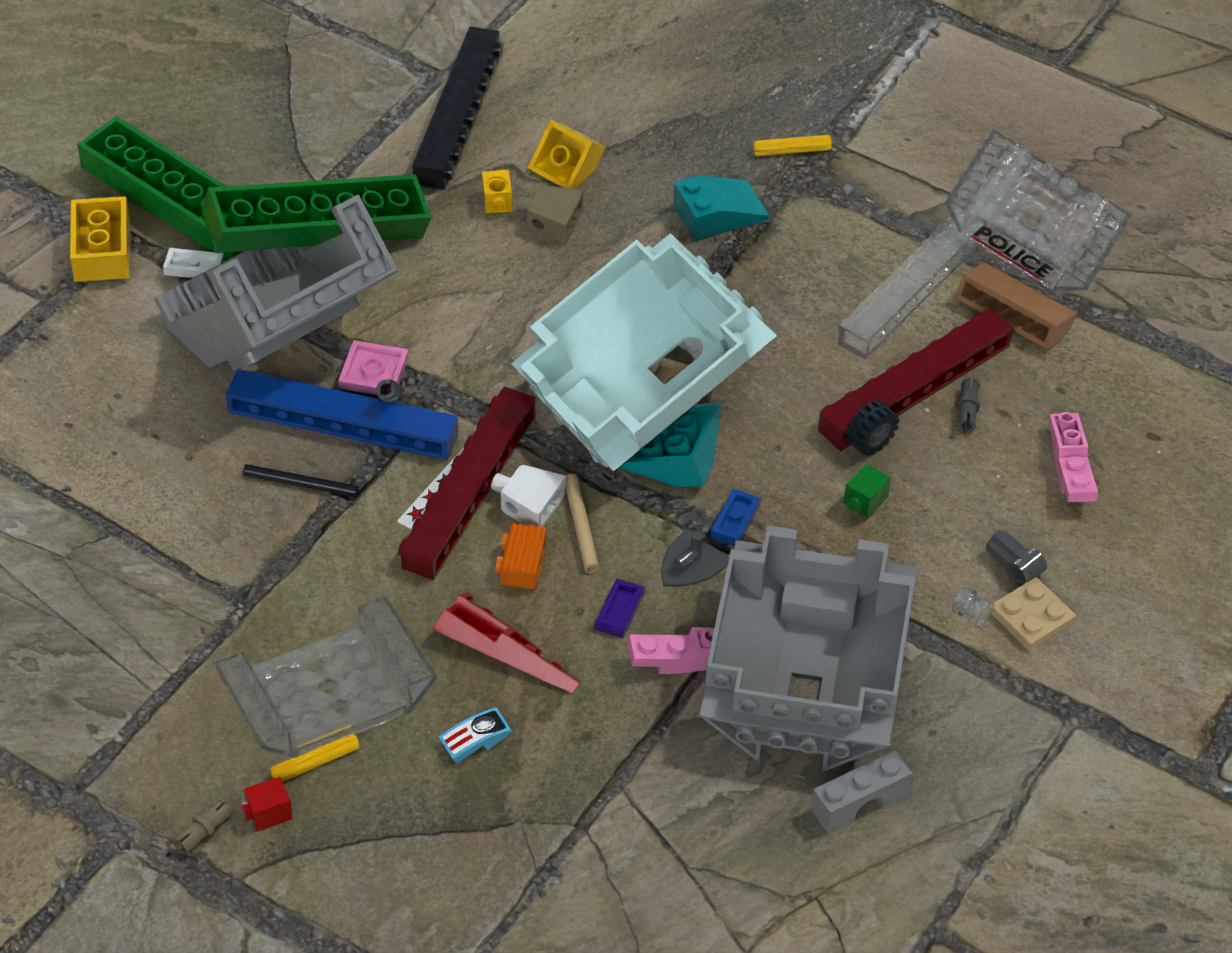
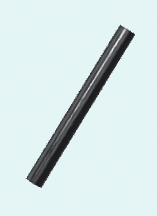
[243,464,359,497]

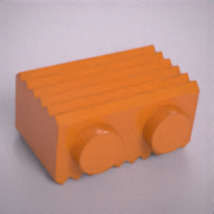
[495,522,547,590]

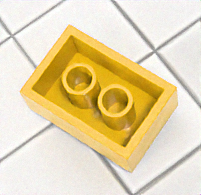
[70,196,130,282]

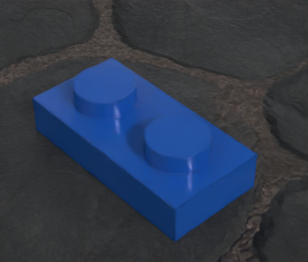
[710,489,761,546]

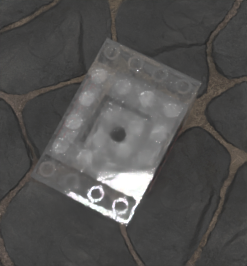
[945,129,1132,290]

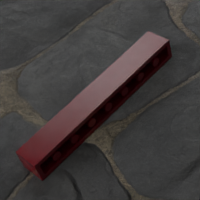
[818,308,1013,451]
[398,386,536,580]

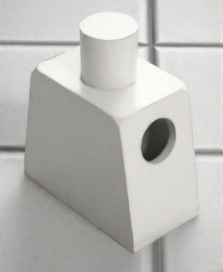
[491,465,566,527]

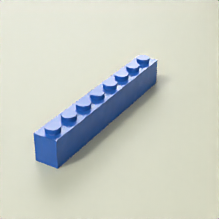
[226,369,458,460]

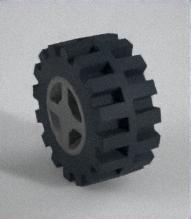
[845,400,899,456]

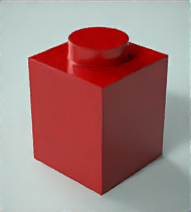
[241,777,293,832]

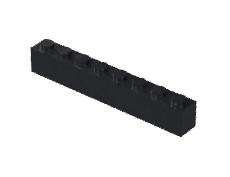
[412,26,503,190]

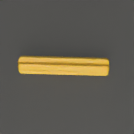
[753,134,832,156]
[270,732,359,782]

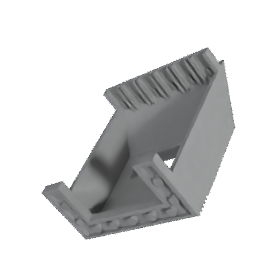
[154,194,398,371]

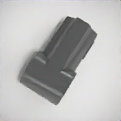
[985,530,1047,586]

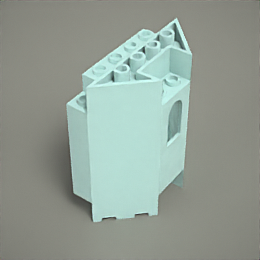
[511,233,777,471]

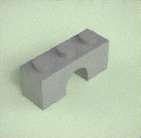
[811,751,912,834]

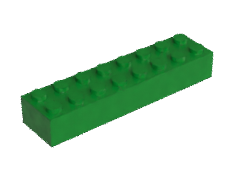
[77,116,244,261]
[201,174,432,253]

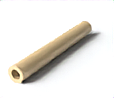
[566,473,599,574]

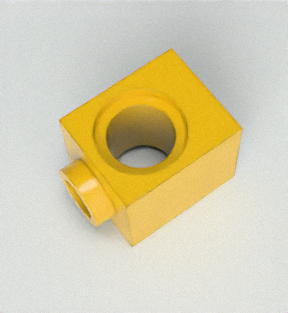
[482,170,512,214]

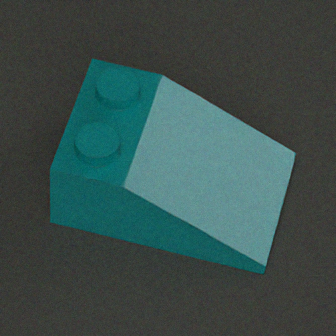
[673,175,769,241]

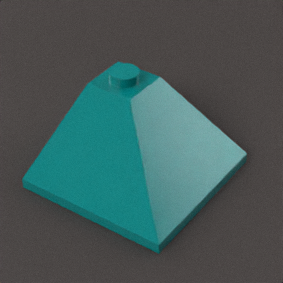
[618,403,722,487]

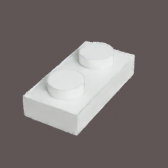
[163,248,224,278]

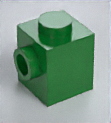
[844,463,891,518]

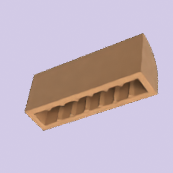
[955,262,1078,350]

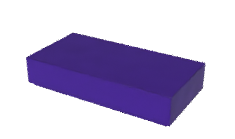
[595,578,645,638]

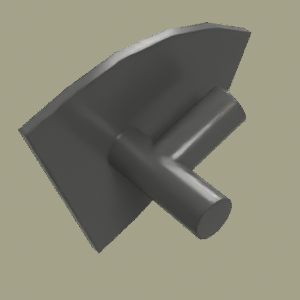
[662,529,729,586]

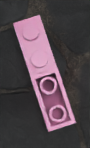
[1049,412,1098,502]
[627,627,714,674]

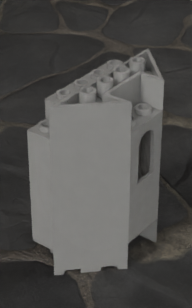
[699,525,917,772]

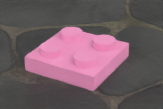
[338,340,409,395]

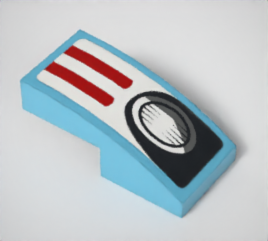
[438,707,513,764]

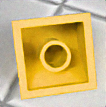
[527,120,606,189]

